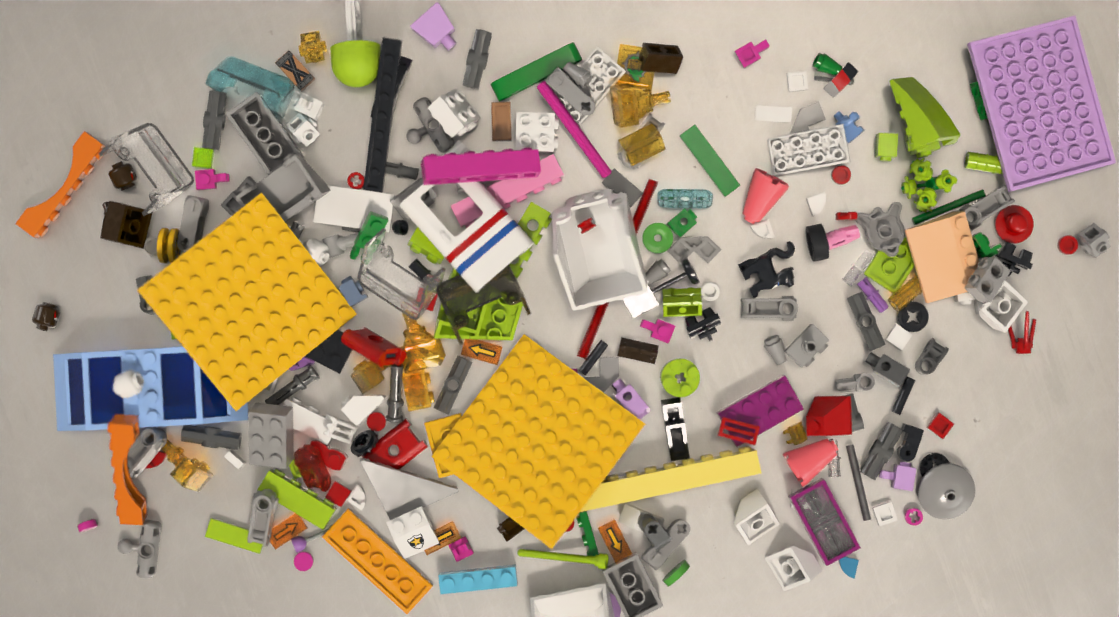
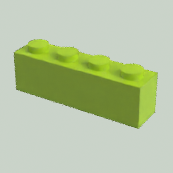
[257,468,337,530]

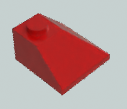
[806,396,852,436]

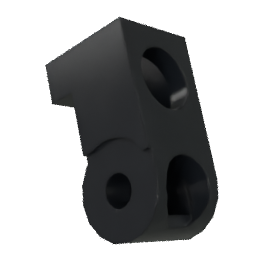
[897,423,924,462]

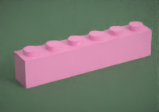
[451,154,564,228]

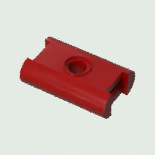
[341,327,406,367]
[361,418,428,470]

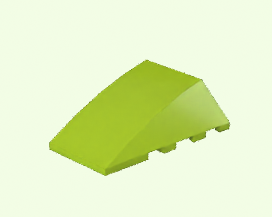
[889,77,961,151]
[434,267,523,340]

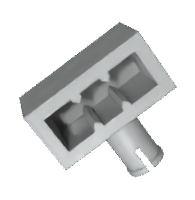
[784,324,829,367]

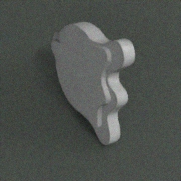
[855,202,905,257]

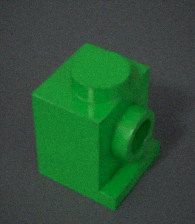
[667,208,697,238]

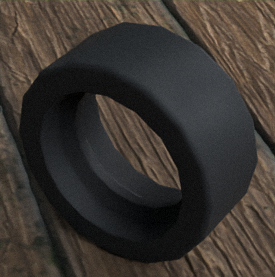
[806,224,829,262]

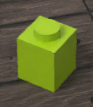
[875,133,898,162]

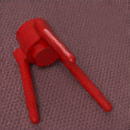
[1008,311,1036,354]

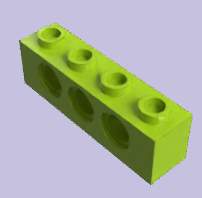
[499,202,552,280]

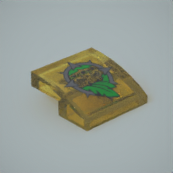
[615,44,654,90]

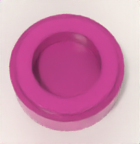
[77,519,98,533]
[294,551,314,571]

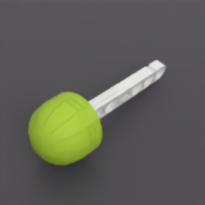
[330,0,381,87]

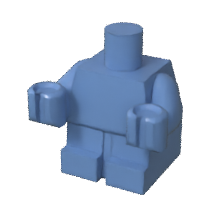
[834,111,864,143]

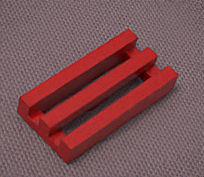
[717,417,760,445]

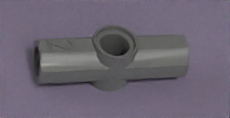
[463,29,492,89]
[202,91,227,150]
[847,292,886,351]
[433,355,473,415]
[860,422,903,480]
[181,425,242,450]

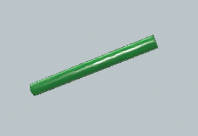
[912,189,986,225]

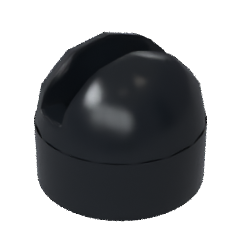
[392,220,409,235]

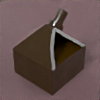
[100,201,153,249]

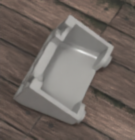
[235,152,331,222]

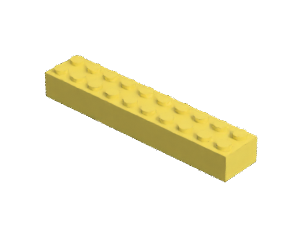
[580,446,761,512]

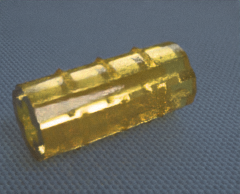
[888,275,922,312]

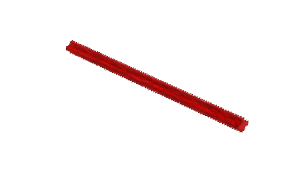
[577,179,658,359]

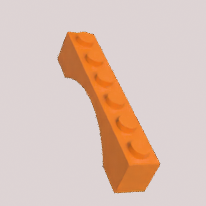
[15,131,107,238]
[107,414,148,525]

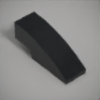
[661,397,690,461]

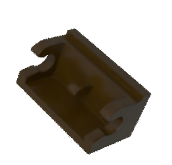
[639,43,683,74]

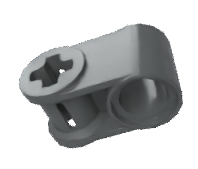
[915,338,949,375]
[638,514,673,551]

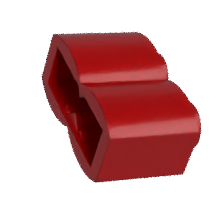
[305,440,348,470]

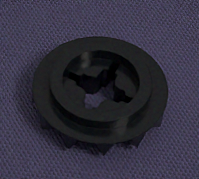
[898,301,929,332]
[351,430,379,457]
[920,453,950,477]

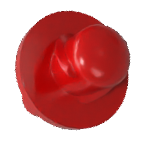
[994,205,1034,244]

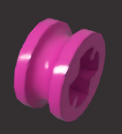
[905,508,923,526]

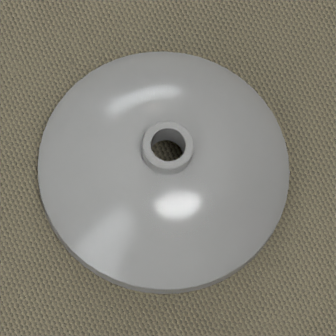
[918,464,975,520]

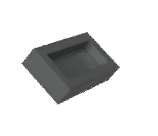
[602,168,643,208]

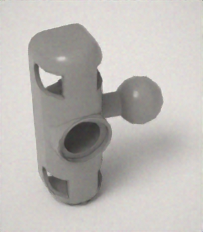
[406,97,454,152]
[118,520,161,578]

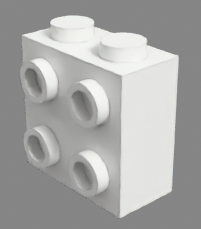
[428,88,481,138]
[515,112,559,153]

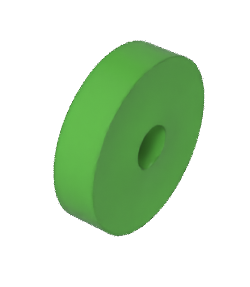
[642,223,673,254]
[662,560,690,587]

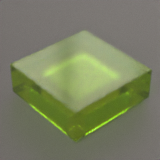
[192,147,214,169]

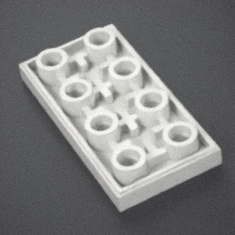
[547,46,626,126]
[767,124,850,176]
[313,185,395,233]

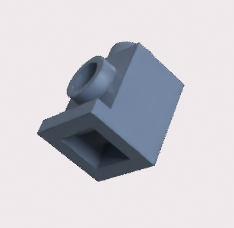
[339,276,368,307]

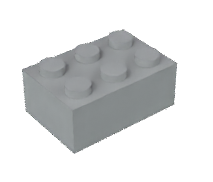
[248,402,294,469]
[602,552,663,617]

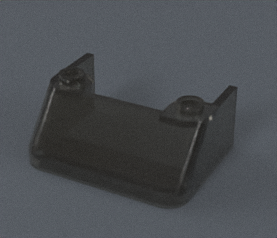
[436,265,531,345]

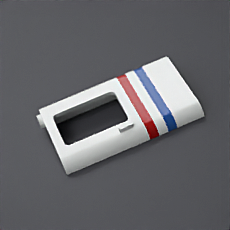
[400,181,534,293]

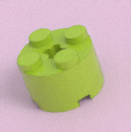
[660,358,700,397]

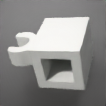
[293,92,325,121]

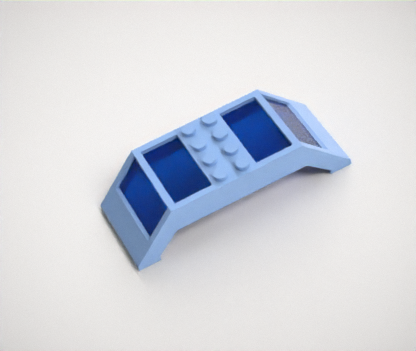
[53,347,249,431]

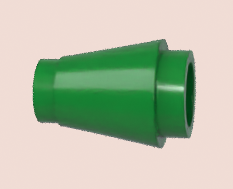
[812,53,843,76]

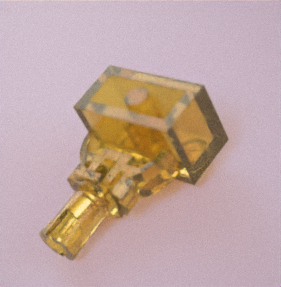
[610,83,671,128]
[402,310,446,373]
[350,346,409,395]
[402,369,435,412]
[161,439,213,492]

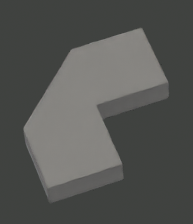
[790,101,826,134]
[667,236,721,264]
[583,357,619,393]

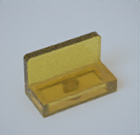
[619,124,666,166]

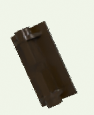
[617,337,659,364]
[497,517,525,542]

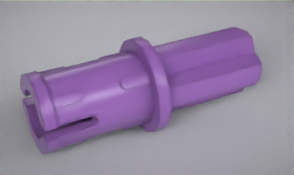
[857,277,888,313]

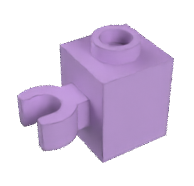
[879,461,917,491]

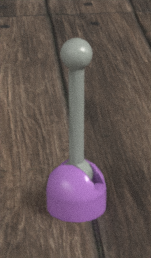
[291,525,335,553]

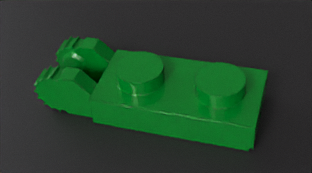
[350,211,389,263]
[576,511,599,565]

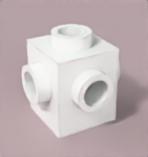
[286,112,320,147]

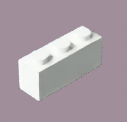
[283,397,340,445]

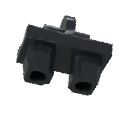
[995,242,1033,276]
[685,307,721,342]

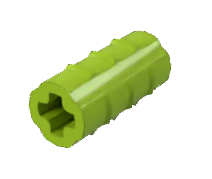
[964,152,1003,174]

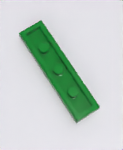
[679,124,741,197]

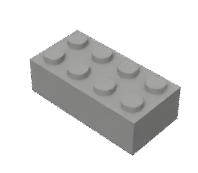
[226,92,304,175]

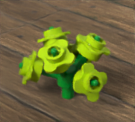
[901,158,957,213]

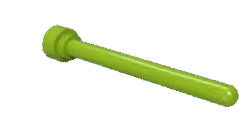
[517,549,609,569]

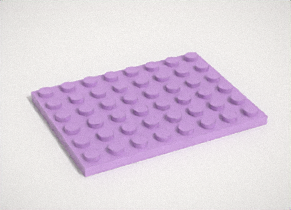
[967,16,1116,192]

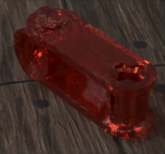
[294,444,331,492]

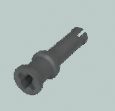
[386,364,404,422]
[265,365,320,405]

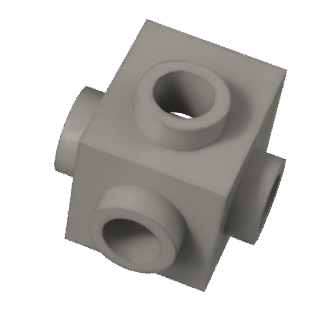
[1079,223,1111,258]

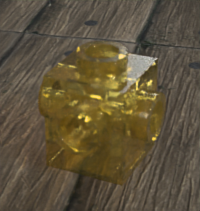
[299,31,327,64]

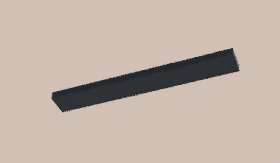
[363,37,403,193]

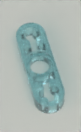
[657,189,713,208]

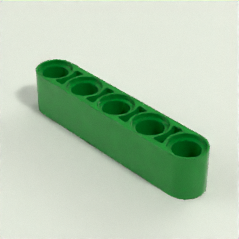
[490,42,583,101]

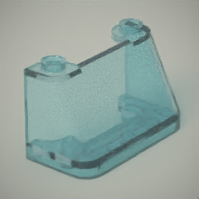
[205,56,295,118]

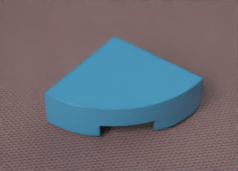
[839,557,859,579]

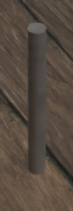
[846,444,871,521]

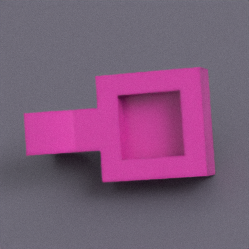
[735,40,770,68]
[195,169,230,190]
[640,319,675,344]

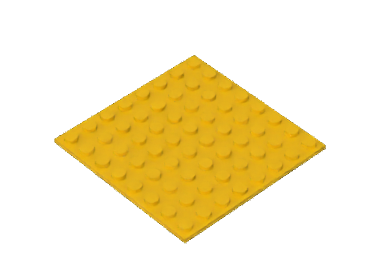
[137,193,357,411]
[431,334,646,549]

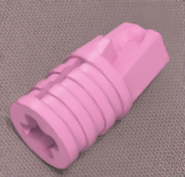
[826,225,860,250]

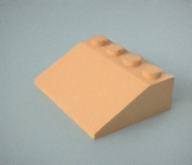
[904,211,982,303]

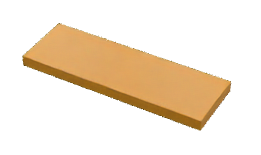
[322,508,433,614]

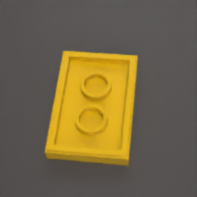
[424,413,462,478]

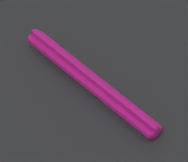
[537,81,611,178]

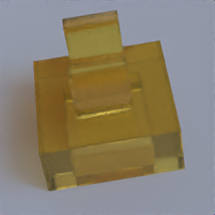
[783,421,808,446]

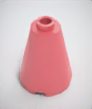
[742,168,789,224]
[782,439,839,487]

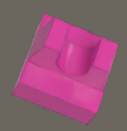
[448,536,474,562]

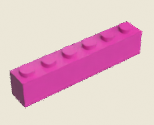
[421,147,541,185]

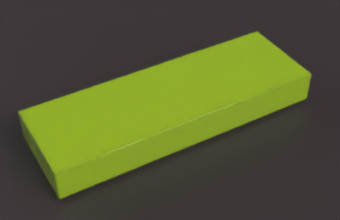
[205,518,263,554]

